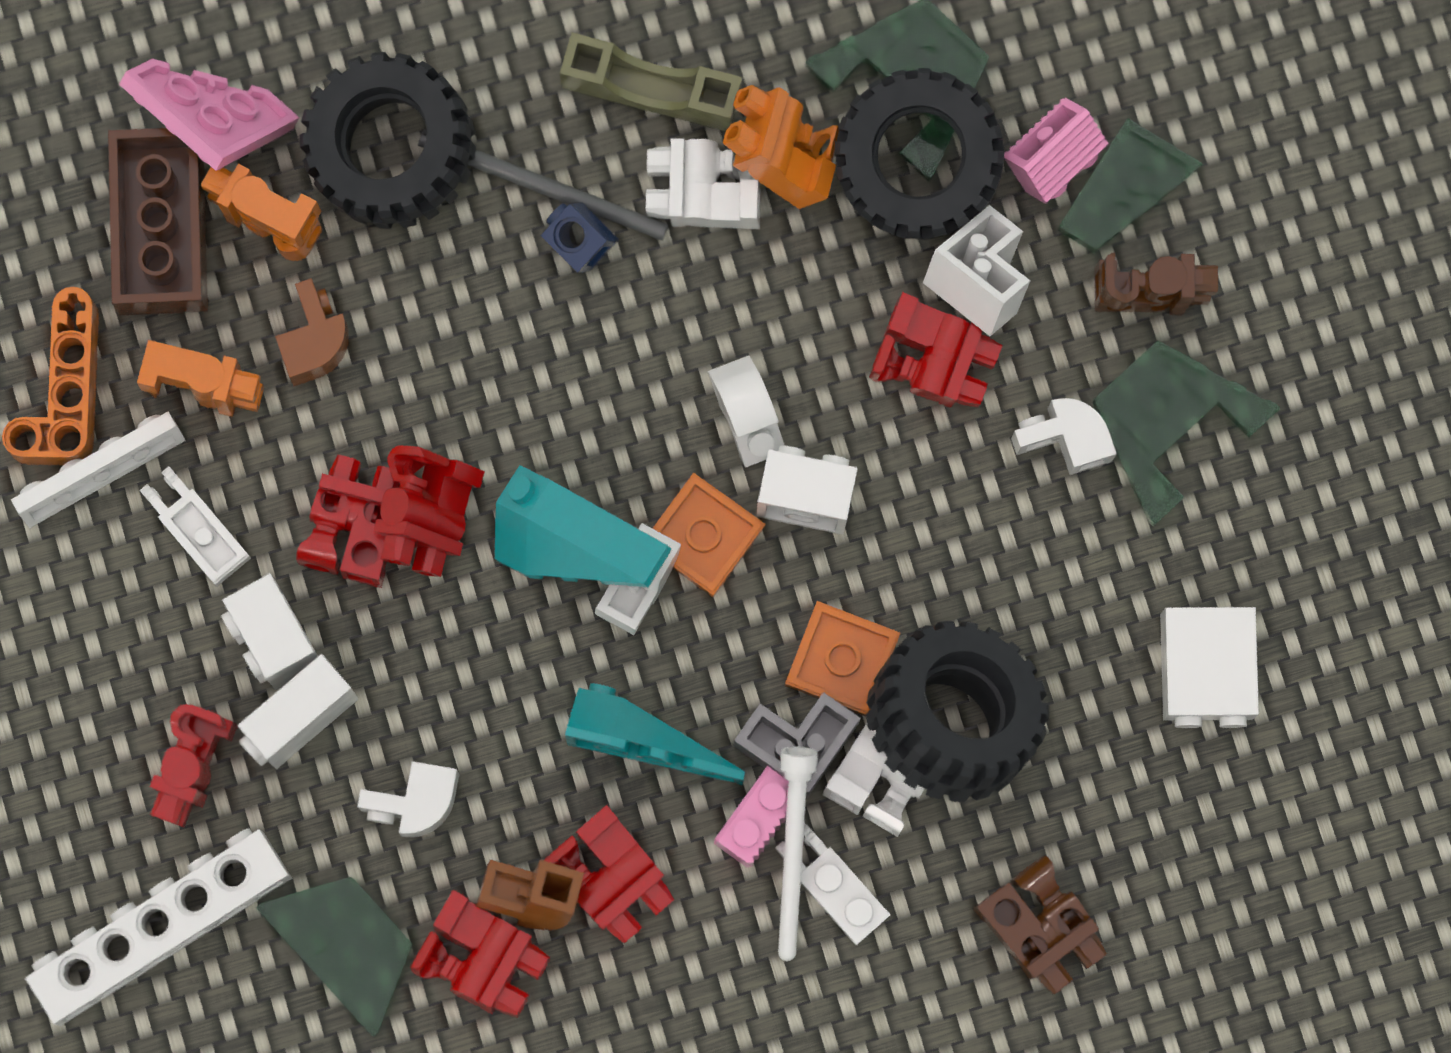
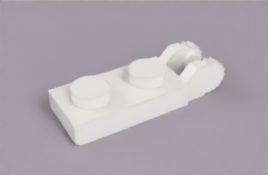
[140,466,251,587]
[775,823,890,946]

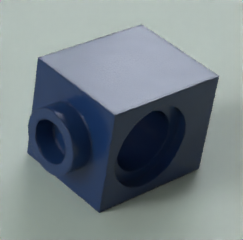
[541,203,619,273]

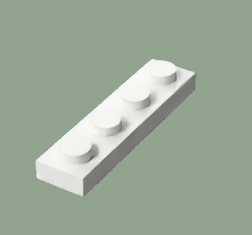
[11,412,186,528]

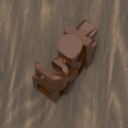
[1094,252,1218,315]
[973,855,1107,994]

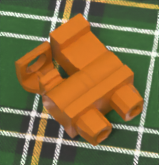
[723,85,839,209]
[201,164,322,261]
[137,340,264,417]

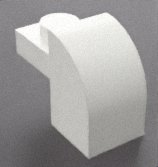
[708,355,785,468]
[1011,398,1116,475]
[595,523,681,635]
[357,761,459,837]

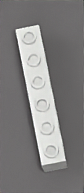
[25,828,292,1026]

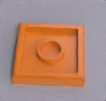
[652,472,766,597]
[785,601,900,717]

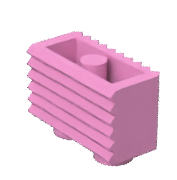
[1004,98,1109,204]
[714,766,788,867]

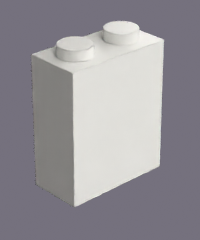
[1160,607,1259,728]
[237,654,358,770]

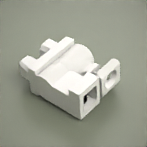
[646,139,761,229]
[823,723,924,837]

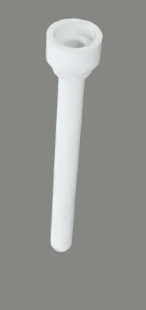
[778,747,818,961]

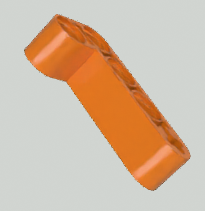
[2,287,99,465]

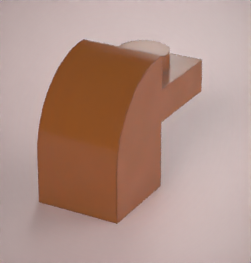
[275,278,349,386]
[476,859,584,930]

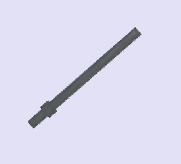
[418,129,669,241]

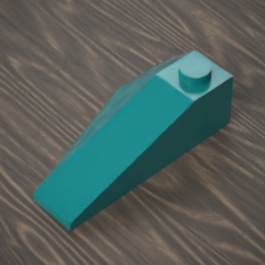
[495,465,672,588]
[565,683,745,785]

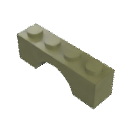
[560,32,742,131]

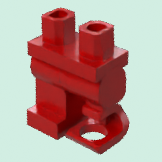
[869,292,1002,408]
[373,445,485,577]
[296,455,400,588]
[149,704,238,828]
[543,805,674,943]
[410,890,550,1018]

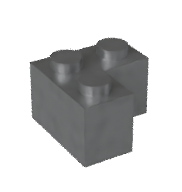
[734,692,861,798]

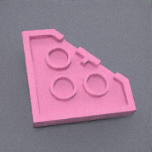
[119,59,300,171]

